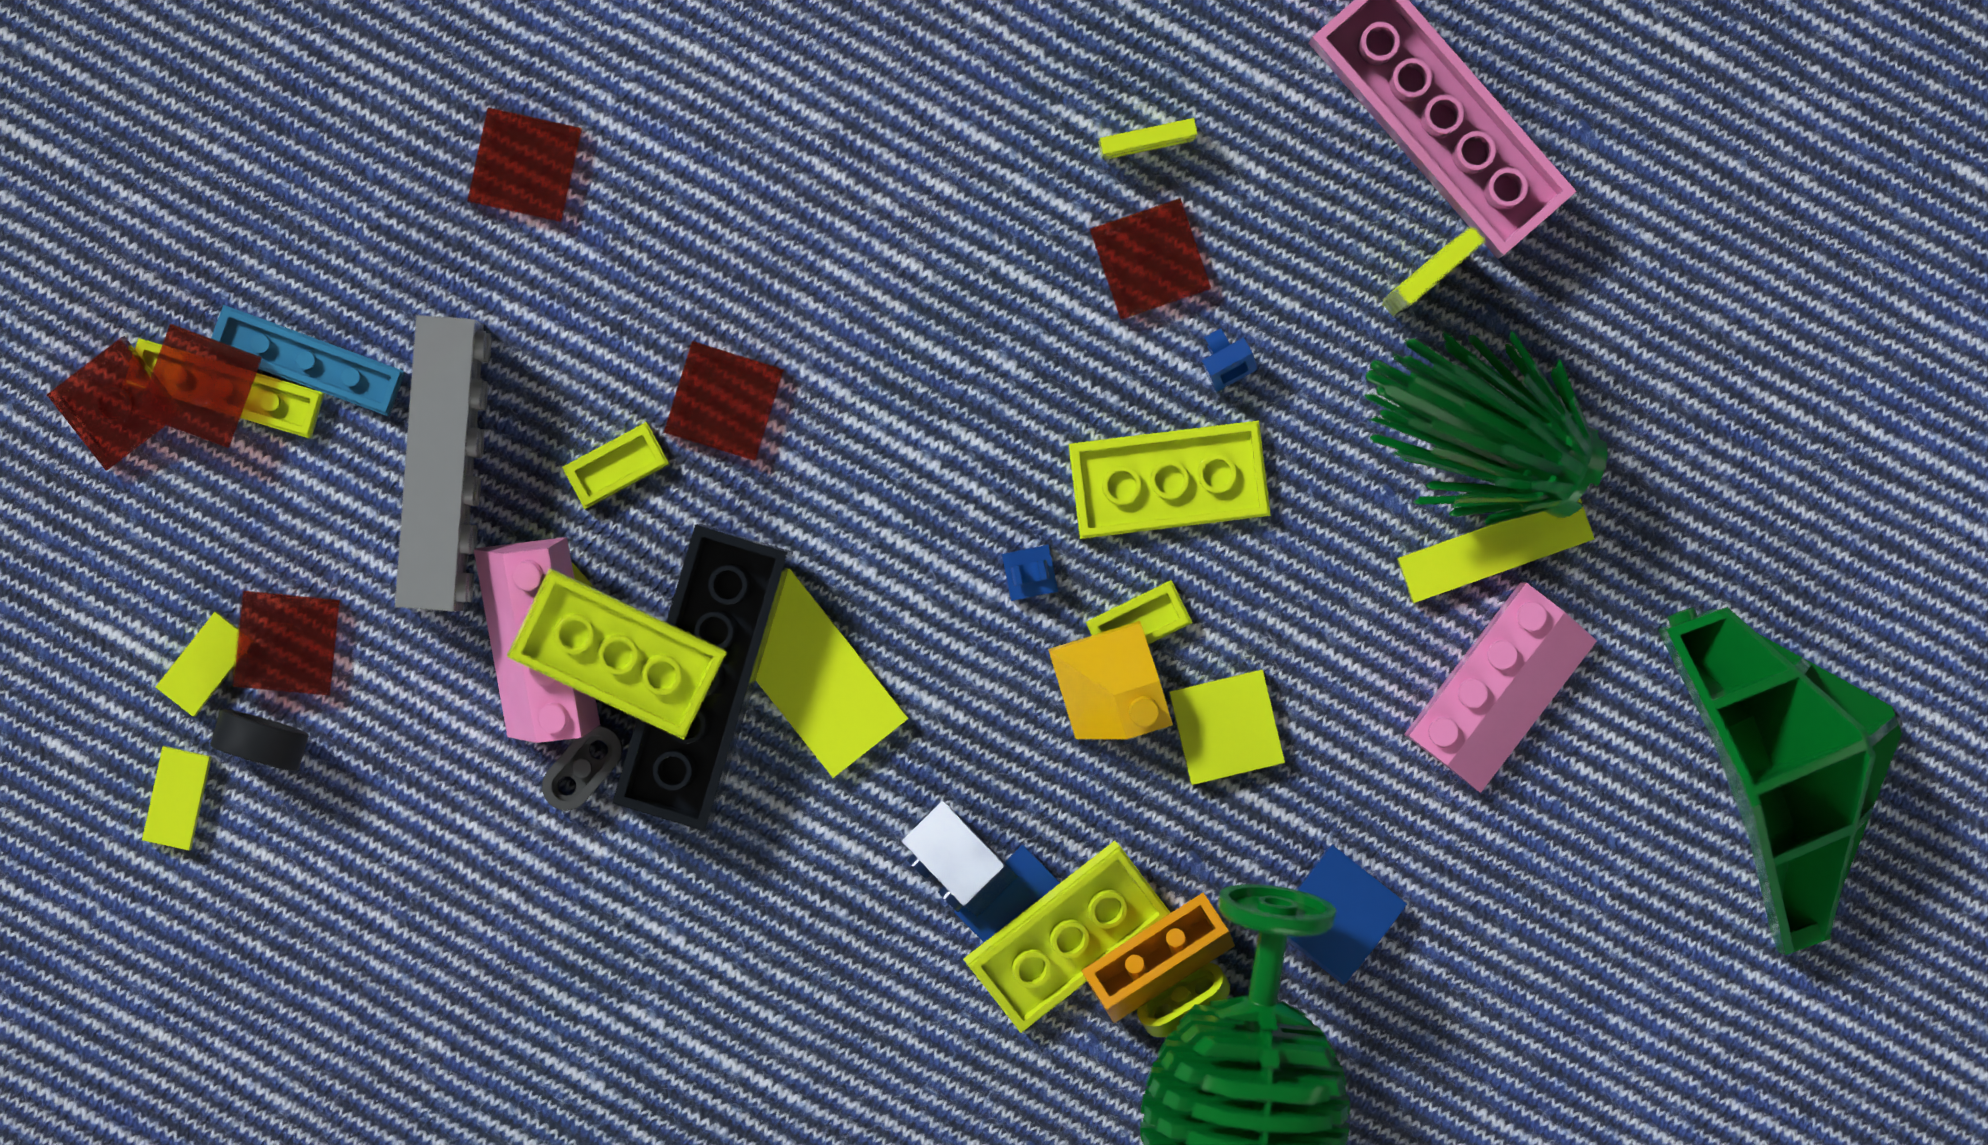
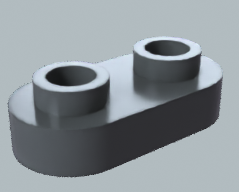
[542,726,623,811]

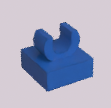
[1202,328,1258,392]
[1002,544,1058,601]

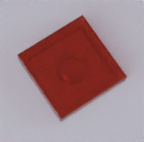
[467,108,583,223]
[1089,198,1211,321]
[137,324,262,448]
[47,336,184,471]
[664,341,784,461]
[232,590,340,696]

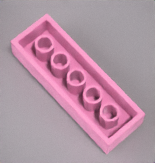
[1309,0,1577,259]

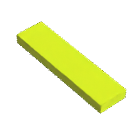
[125,338,325,439]
[1397,498,1595,603]

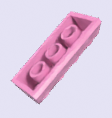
[474,537,600,743]
[1404,583,1597,793]

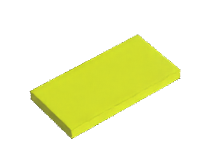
[1382,228,1485,316]
[1068,420,1271,539]
[507,568,726,739]
[756,568,909,778]
[963,840,1171,1033]

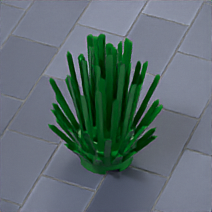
[1364,330,1608,527]

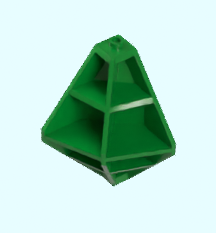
[1658,607,1902,955]

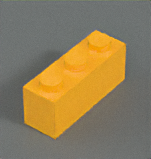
[1081,892,1235,1023]

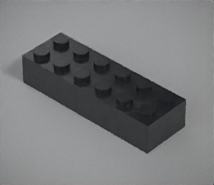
[612,524,794,831]

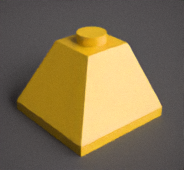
[1048,621,1173,739]

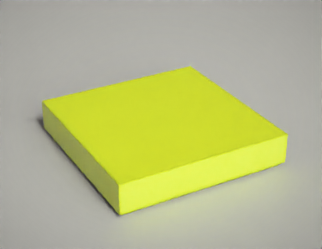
[1169,669,1285,785]

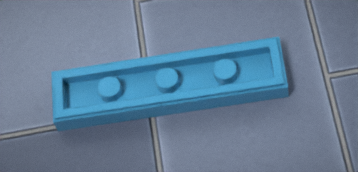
[207,305,406,416]

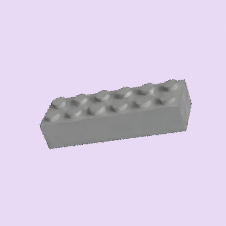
[395,315,492,611]

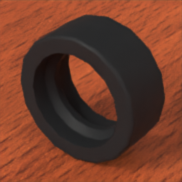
[210,709,309,771]

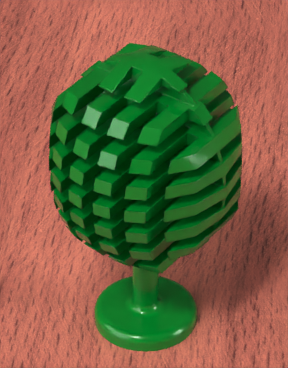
[1140,884,1350,1145]

